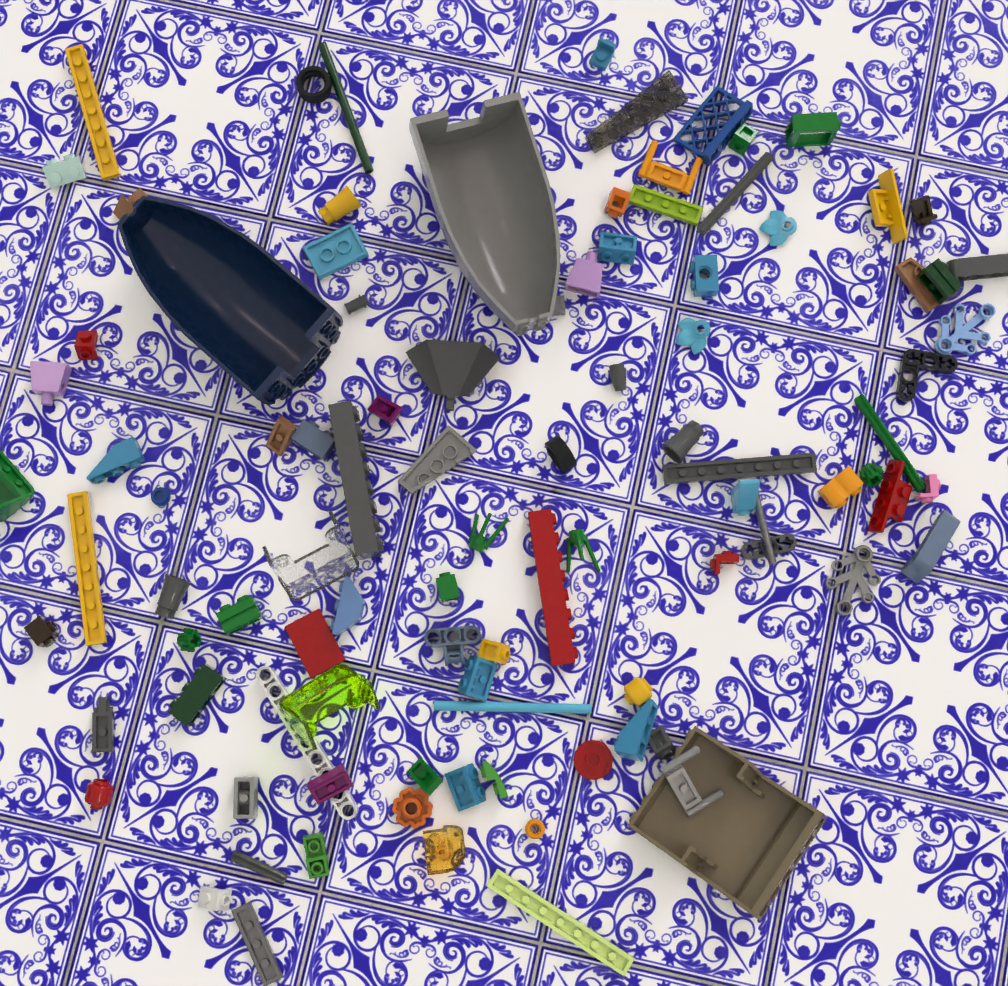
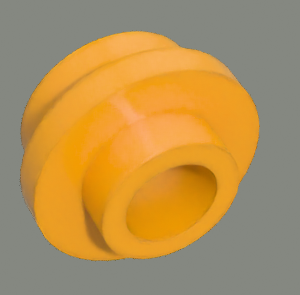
[525,819,545,839]

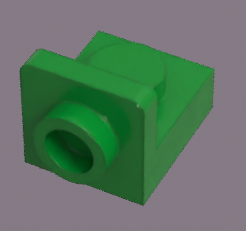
[728,122,758,156]

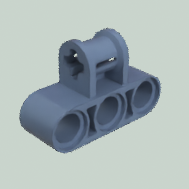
[424,626,481,666]

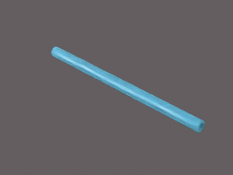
[434,701,592,714]

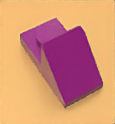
[367,395,403,427]

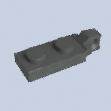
[92,697,114,753]

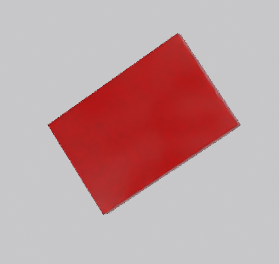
[285,609,346,679]

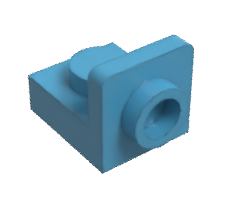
[589,38,616,71]

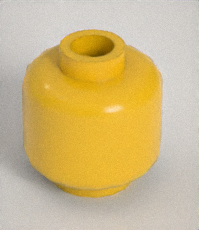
[624,677,653,706]

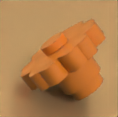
[392,787,433,828]

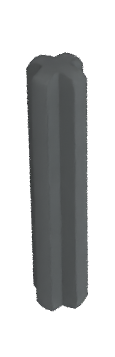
[231,851,288,884]

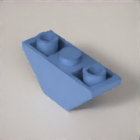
[330,576,365,636]

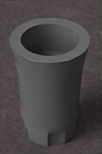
[661,420,704,463]
[155,574,191,619]

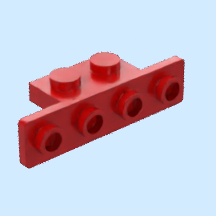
[867,460,913,533]

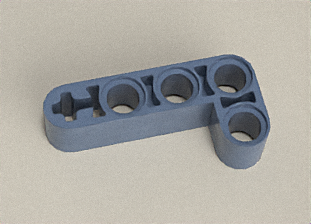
[900,510,961,583]

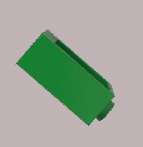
[785,112,841,147]

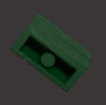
[917,258,962,305]

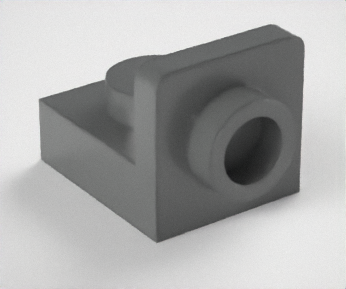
[648,725,676,761]

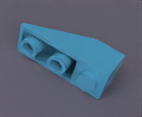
[86,437,146,484]

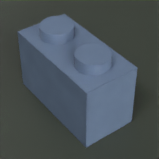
[291,419,335,462]

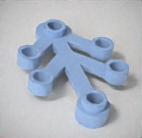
[934,303,996,356]

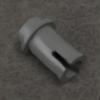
[344,295,369,315]

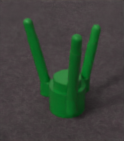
[468,513,509,553]
[566,529,600,573]

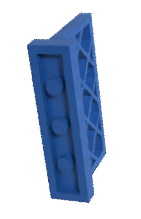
[673,86,753,166]

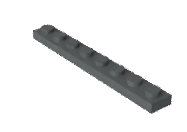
[662,453,817,485]

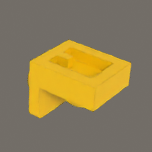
[477,639,510,665]

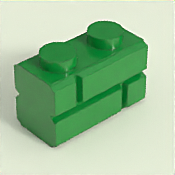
[216,595,264,636]

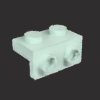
[42,153,87,189]

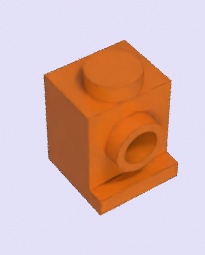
[604,187,631,218]

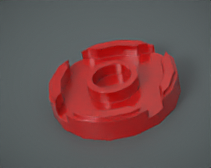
[573,740,613,780]

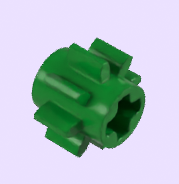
[859,463,884,487]
[176,628,202,652]

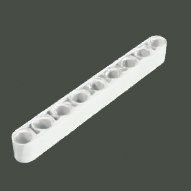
[256,666,359,820]

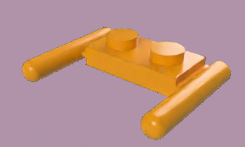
[638,140,703,195]

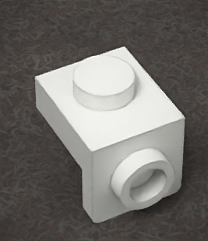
[197,886,232,911]

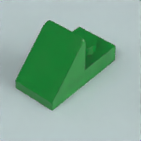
[407,757,443,796]

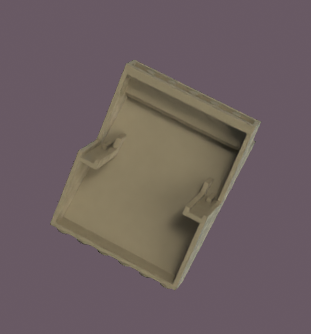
[628,726,827,921]

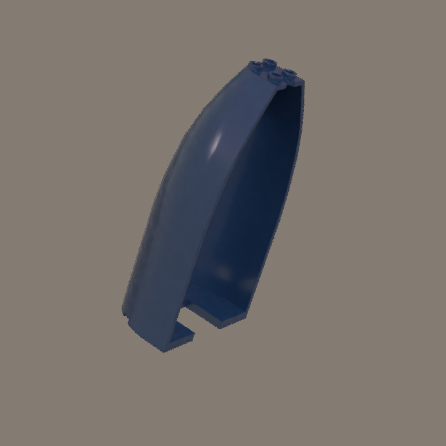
[118,196,343,405]

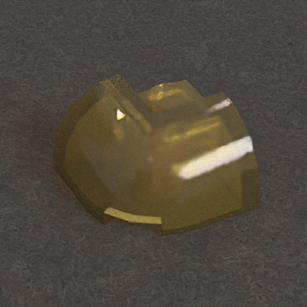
[423,825,465,875]

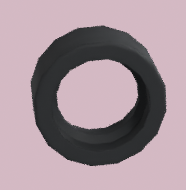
[296,66,332,104]
[545,435,577,473]

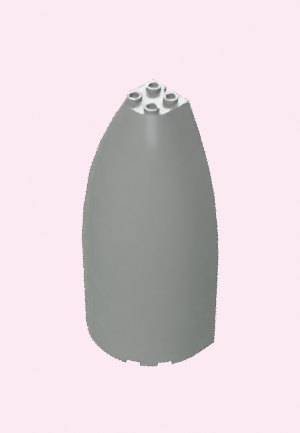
[409,92,560,336]

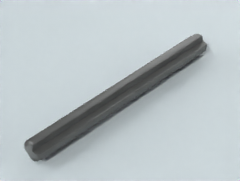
[697,152,774,235]

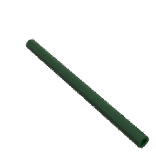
[318,42,374,174]

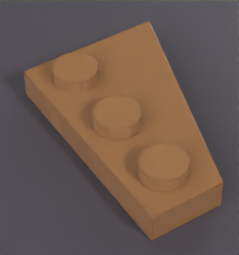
[894,257,957,313]

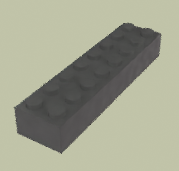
[328,400,384,560]

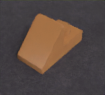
[113,188,147,220]
[266,416,297,456]

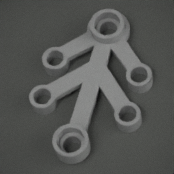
[825,545,881,616]

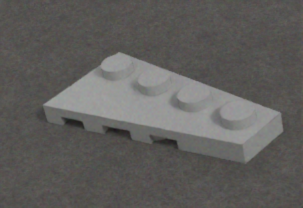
[397,425,477,495]

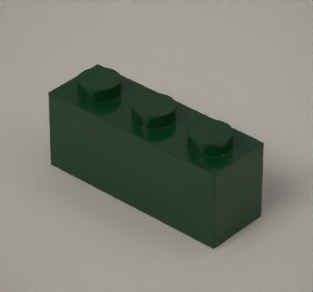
[168,664,227,727]

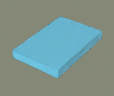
[302,223,369,280]

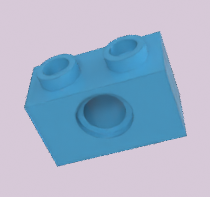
[689,255,719,297]

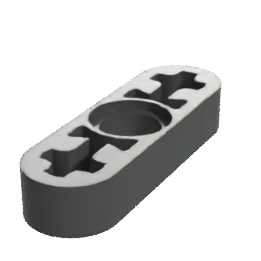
[740,534,797,560]

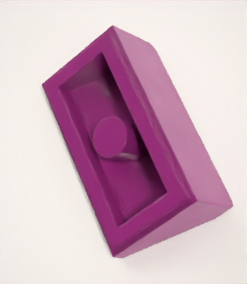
[307,764,354,805]

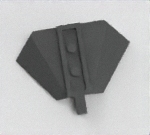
[405,339,500,411]

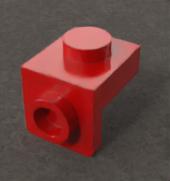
[74,330,98,360]
[710,551,739,575]

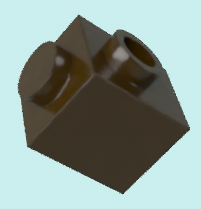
[24,616,59,648]

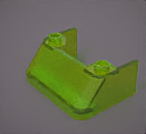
[279,664,380,750]

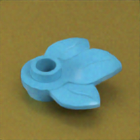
[759,210,797,246]
[676,318,711,355]

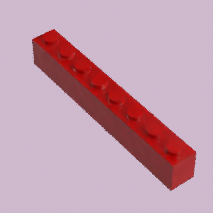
[528,509,578,667]

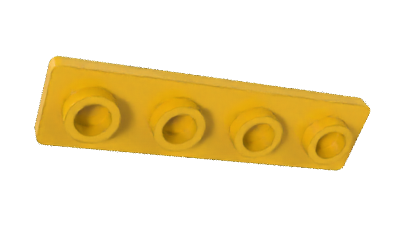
[868,168,908,244]

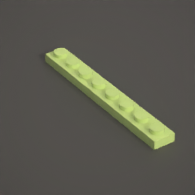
[487,868,635,976]

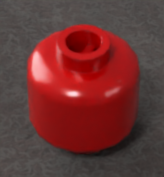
[85,779,114,810]

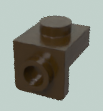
[909,195,938,225]

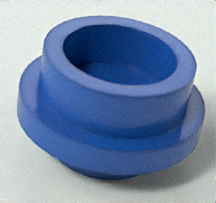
[151,487,171,506]

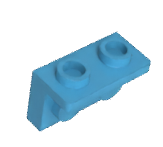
[597,231,637,265]
[458,656,498,701]
[444,763,486,812]

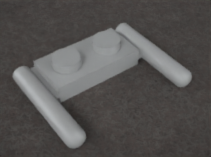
[660,746,725,818]

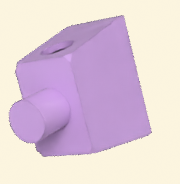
[565,251,603,299]
[30,361,72,406]

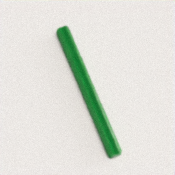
[854,394,926,492]

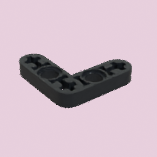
[896,349,958,403]

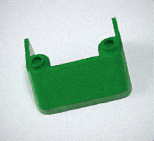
[0,450,35,523]

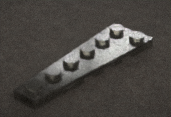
[585,70,688,154]

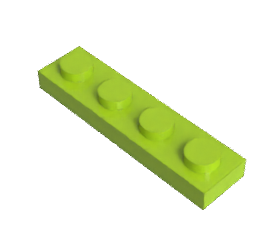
[628,184,704,226]

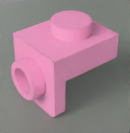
[915,474,941,503]

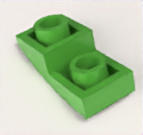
[480,761,508,799]
[302,832,330,879]

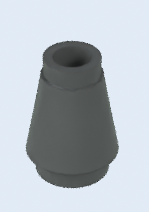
[608,363,626,392]

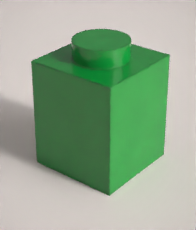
[435,572,461,603]

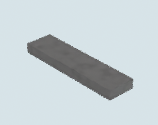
[231,901,284,986]

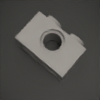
[233,777,258,819]

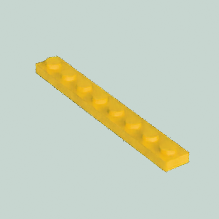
[65,44,121,181]
[67,491,107,646]

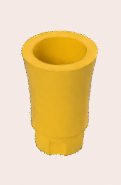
[318,185,362,225]

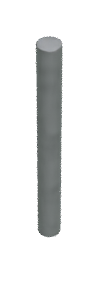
[755,492,777,565]

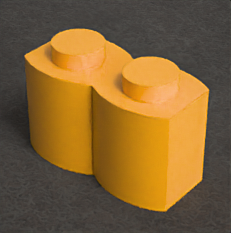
[817,466,864,509]

